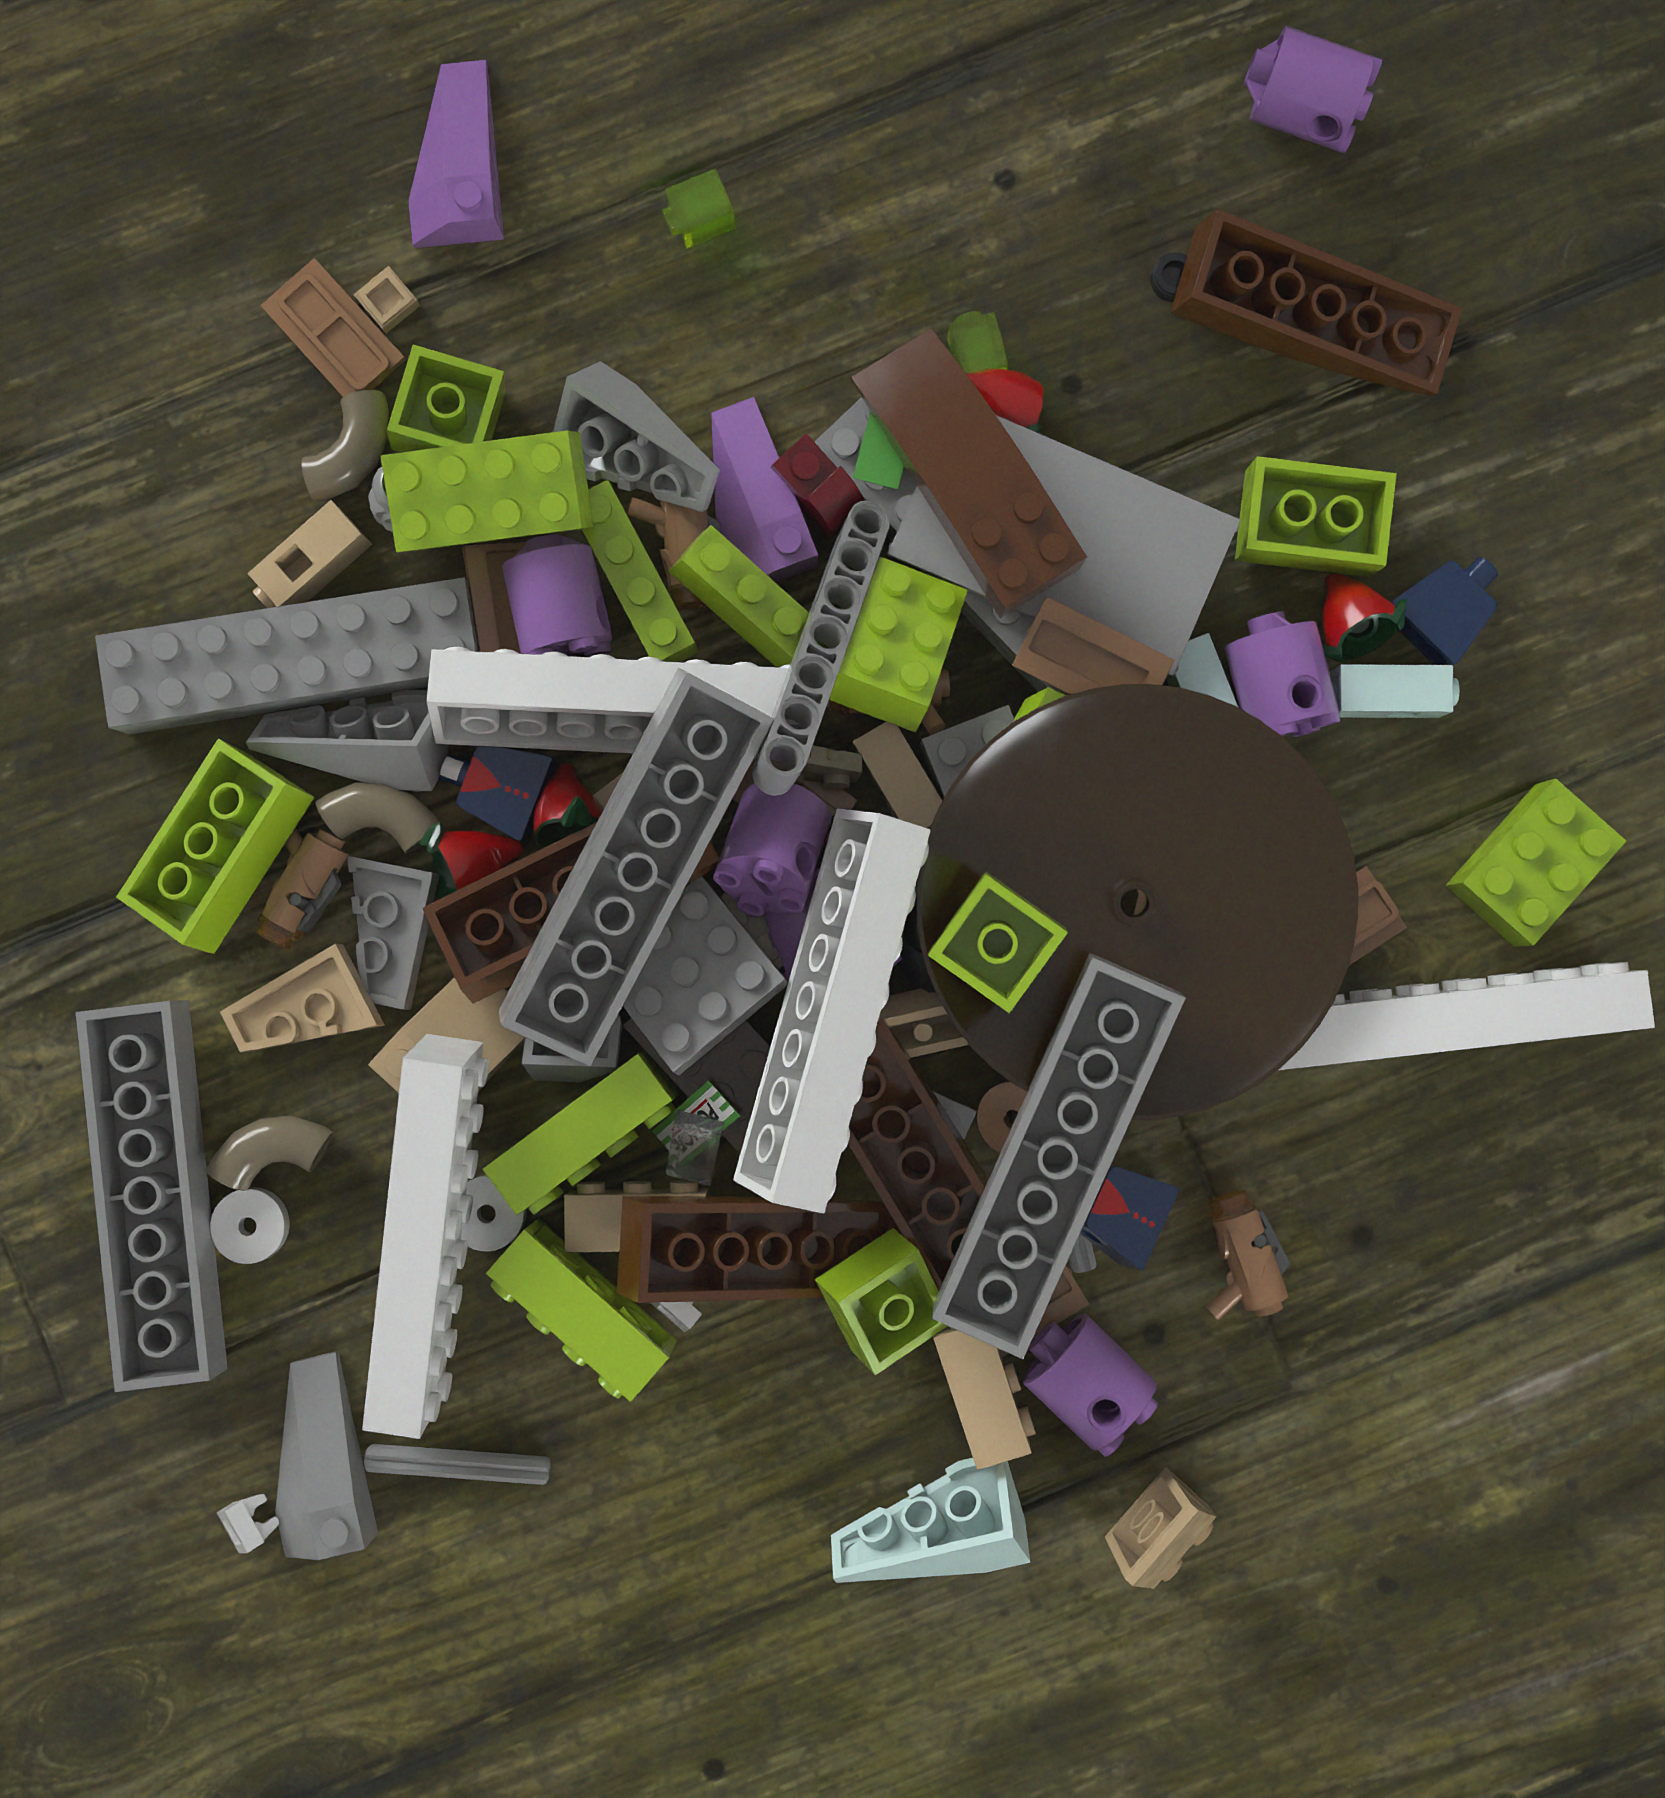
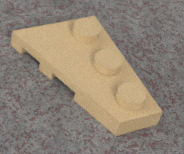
[220,944,384,1052]

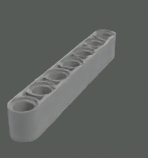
[752,500,890,796]

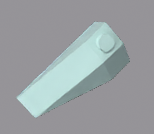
[831,1458,1030,1583]

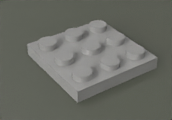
[623,877,788,1076]

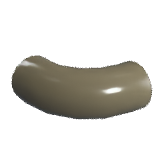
[302,390,389,502]
[316,782,439,854]
[206,1115,335,1191]

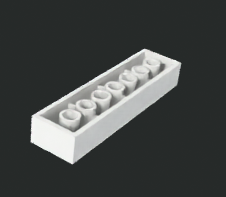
[427,647,816,759]
[733,809,931,1214]
[1279,962,1655,1070]
[362,1034,489,1439]

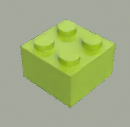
[387,344,506,453]
[928,871,1068,1013]
[815,1228,947,1375]

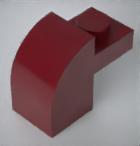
[770,433,865,541]

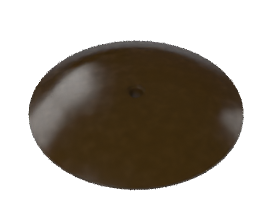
[917,684,1358,1121]

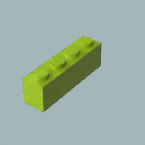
[582,480,699,662]
[668,525,829,668]

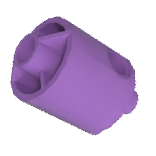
[1243,26,1382,153]
[502,534,613,658]
[1224,612,1341,737]
[713,783,832,917]
[1022,1313,1158,1457]

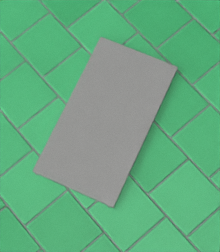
[887,416,1240,677]

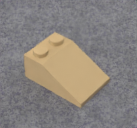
[368,977,525,1093]
[1105,1467,1216,1589]

